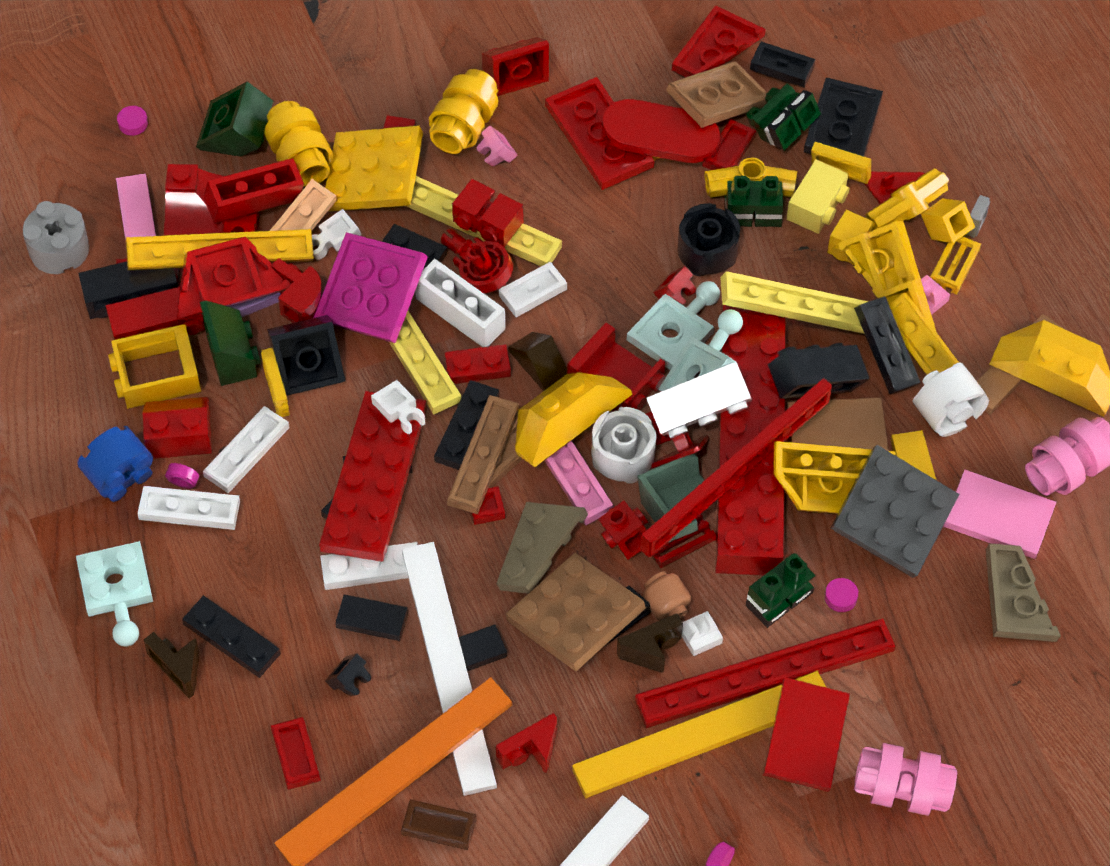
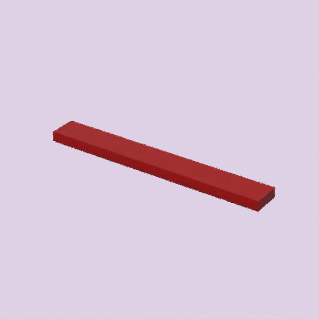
[640,378,832,558]
[635,618,896,728]

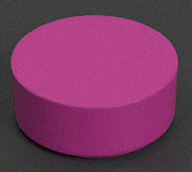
[117,106,148,136]
[165,463,199,489]
[825,578,858,612]
[705,842,735,866]

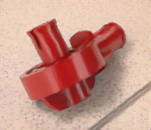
[441,228,513,293]

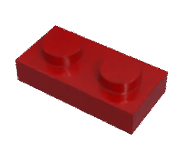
[445,344,511,384]

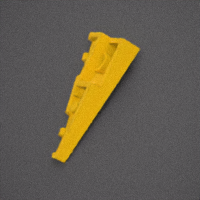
[838,221,936,331]

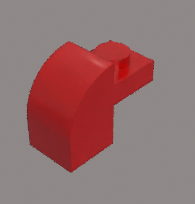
[271,258,322,323]

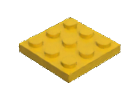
[325,125,423,212]

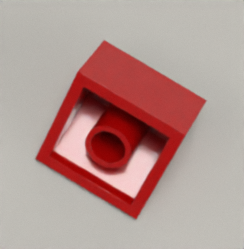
[482,37,549,96]
[143,397,212,459]

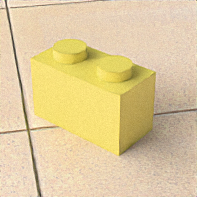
[786,160,850,234]

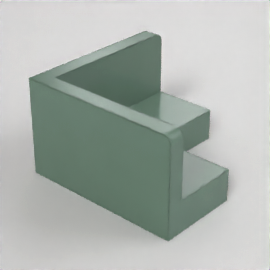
[637,453,704,542]

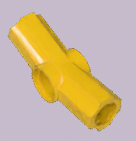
[704,158,798,198]
[865,168,949,230]

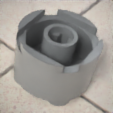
[23,201,89,274]

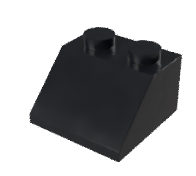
[267,315,345,396]

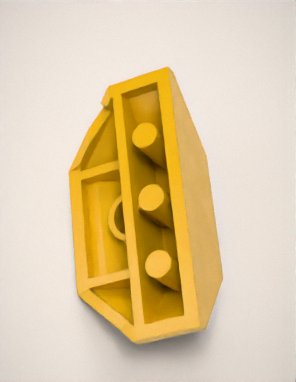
[989,320,1110,417]
[515,372,633,467]
[774,441,895,514]

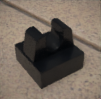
[325,653,371,696]

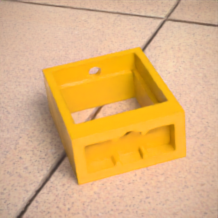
[108,324,201,409]

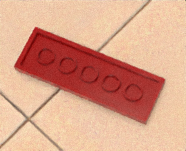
[319,391,427,562]

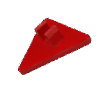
[864,171,925,204]
[650,432,709,469]

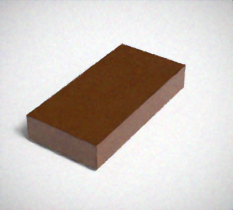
[401,799,476,850]

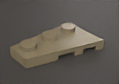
[496,502,588,594]
[985,543,1061,642]

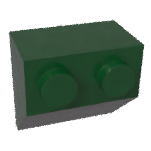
[196,82,274,157]
[200,300,261,386]

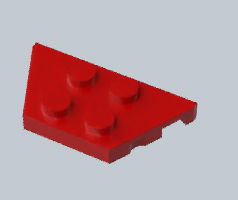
[176,236,291,321]

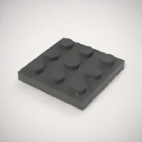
[830,445,960,578]

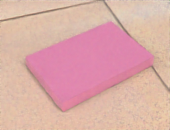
[943,470,1056,559]

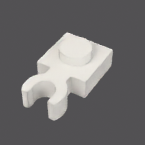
[312,209,362,260]
[371,380,425,434]

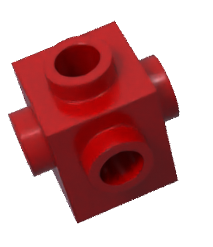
[598,500,648,560]

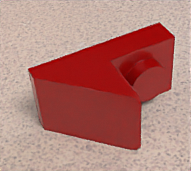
[496,713,557,773]

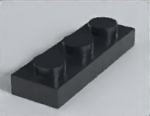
[854,296,921,394]
[434,380,499,470]
[182,595,281,678]

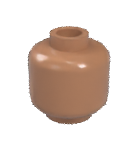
[642,571,692,620]

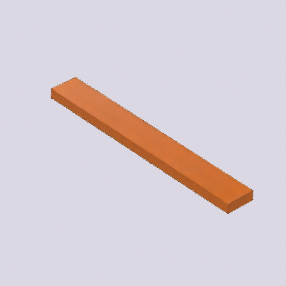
[274,677,513,866]

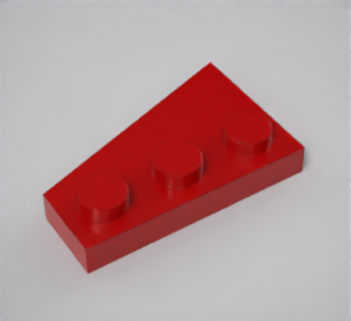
[671,5,766,77]

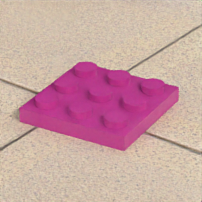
[314,232,428,343]

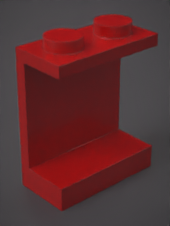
[567,323,666,411]

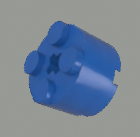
[77,426,153,502]

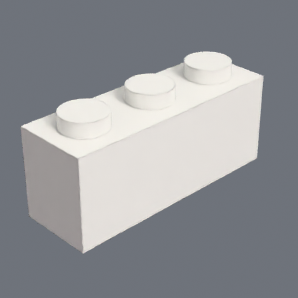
[415,259,506,347]
[647,362,752,438]

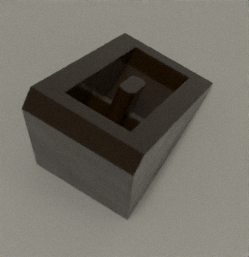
[508,332,567,391]

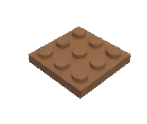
[506,553,646,672]

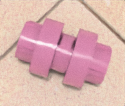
[1025,417,1110,496]
[854,743,957,816]

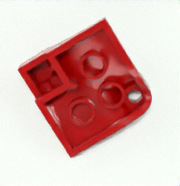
[164,164,259,236]

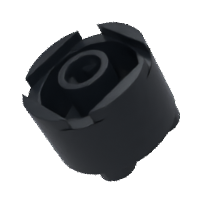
[677,203,740,276]

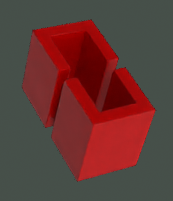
[452,179,524,247]

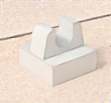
[682,611,723,656]

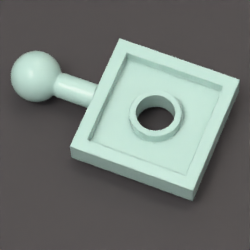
[626,281,720,370]
[658,309,743,392]
[76,541,153,647]

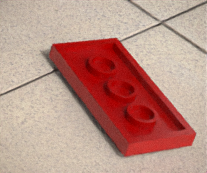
[545,77,654,190]

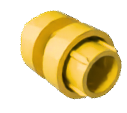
[429,69,498,154]
[264,101,333,187]

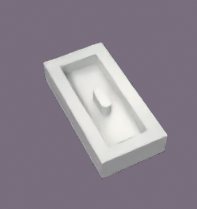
[499,262,567,317]

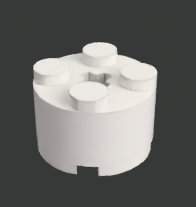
[912,362,989,437]
[591,407,656,484]

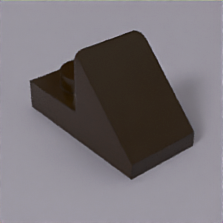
[616,613,683,673]
[143,632,199,698]

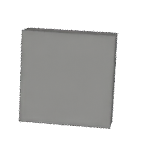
[965,195,990,238]

